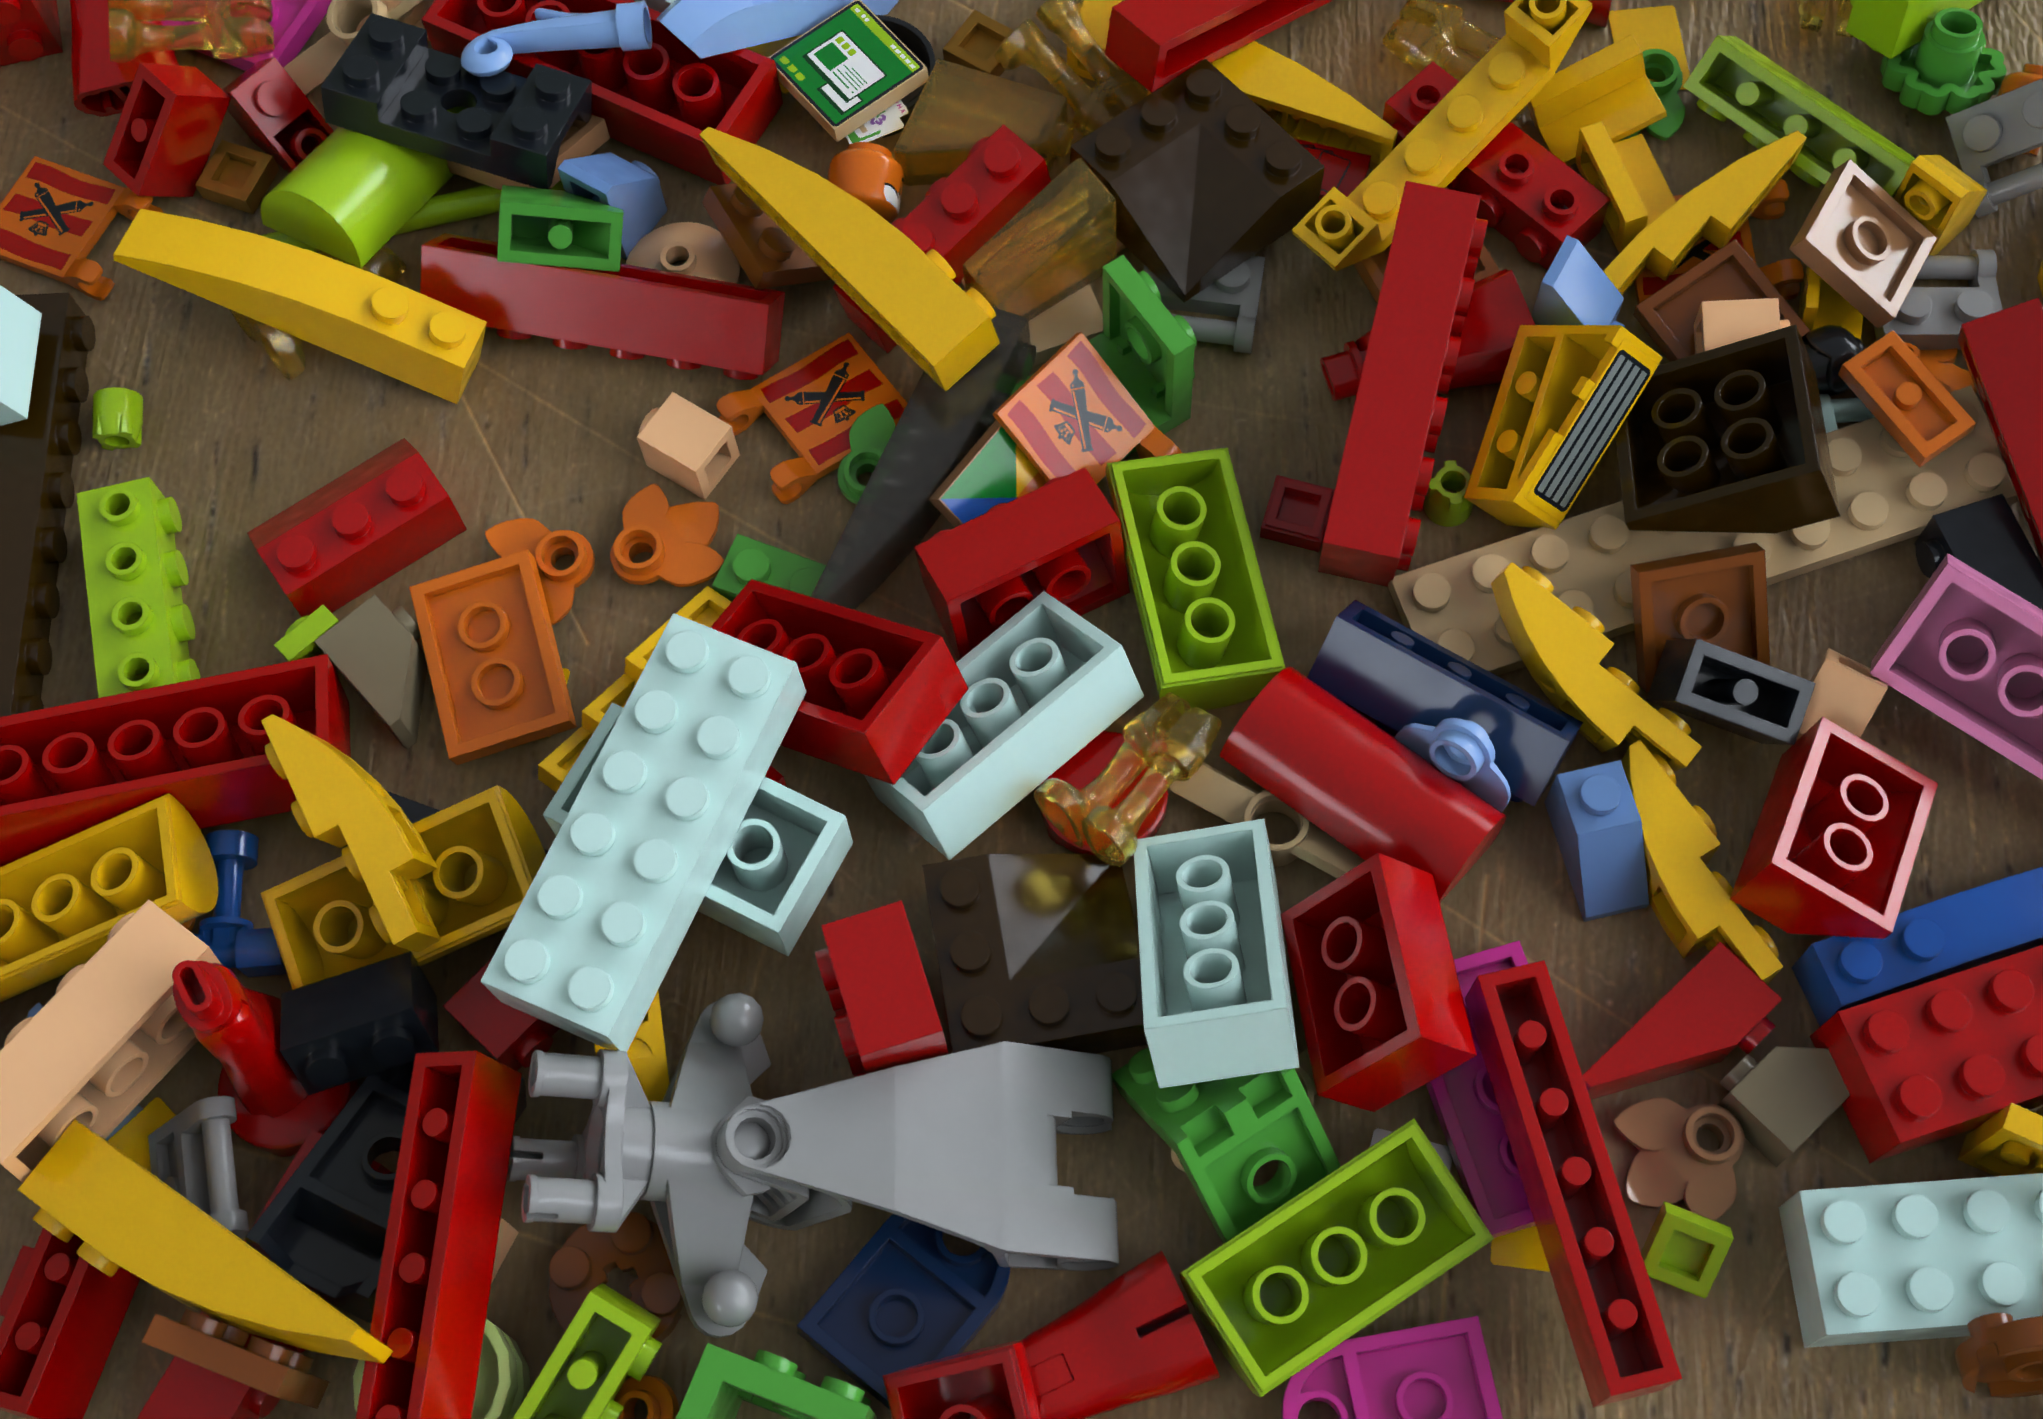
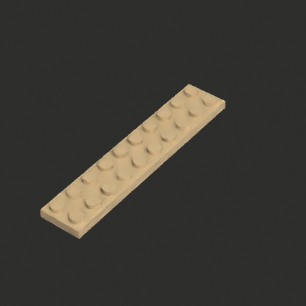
[1388,386,2018,676]

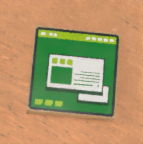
[768,0,929,142]

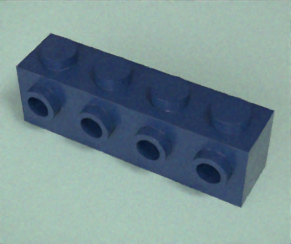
[1307,600,1583,806]

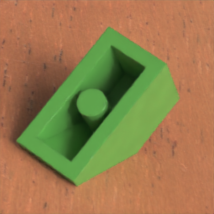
[497,185,624,272]

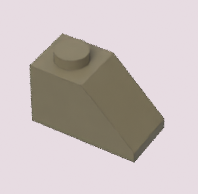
[315,594,428,750]
[1717,1046,1850,1167]

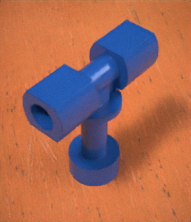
[194,830,287,977]

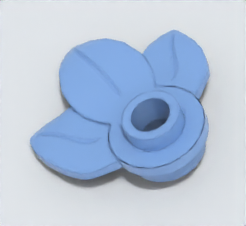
[1394,718,1511,812]

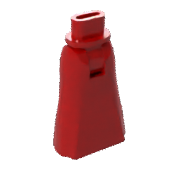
[69,0,179,117]
[1320,269,1535,401]
[172,960,307,1117]
[1021,1250,1221,1419]

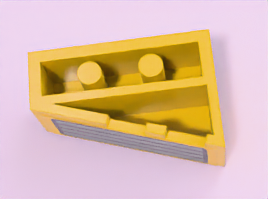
[1464,325,1663,530]

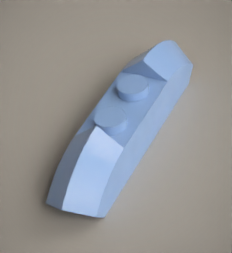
[657,0,899,59]

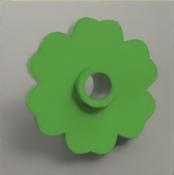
[1880,8,2007,116]

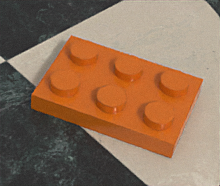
[409,549,577,765]

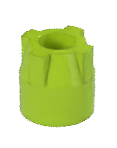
[92,387,143,451]
[1423,460,1474,527]

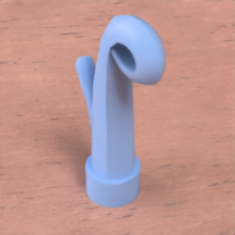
[460,1,652,77]

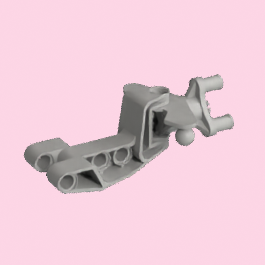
[506,992,1119,1338]

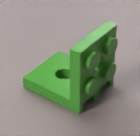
[1004,255,1197,460]
[1112,1047,1341,1244]
[676,1343,878,1419]

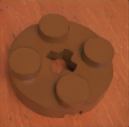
[548,1212,684,1342]
[1954,1313,2043,1398]

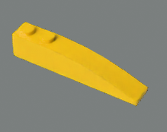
[1066,0,1397,170]
[699,127,1000,392]
[113,208,487,404]
[17,1119,393,1364]

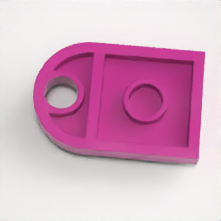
[1281,1316,1503,1419]

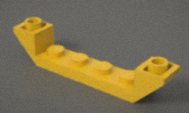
[1292,0,1592,272]

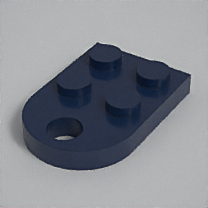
[797,1214,1010,1409]

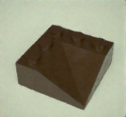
[1069,58,1325,303]
[1616,324,1840,534]
[922,853,1148,1054]

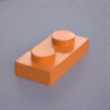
[1838,330,1976,468]

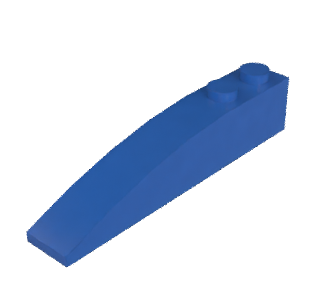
[1791,867,2043,1026]

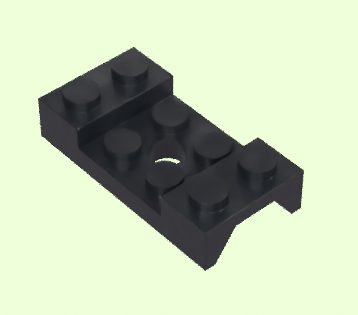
[321,13,592,189]
[245,1061,527,1324]

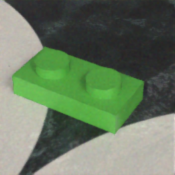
[712,534,852,606]

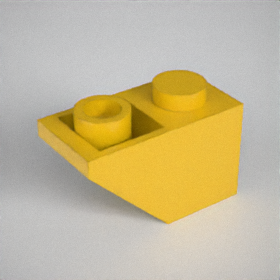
[1894,155,1988,255]

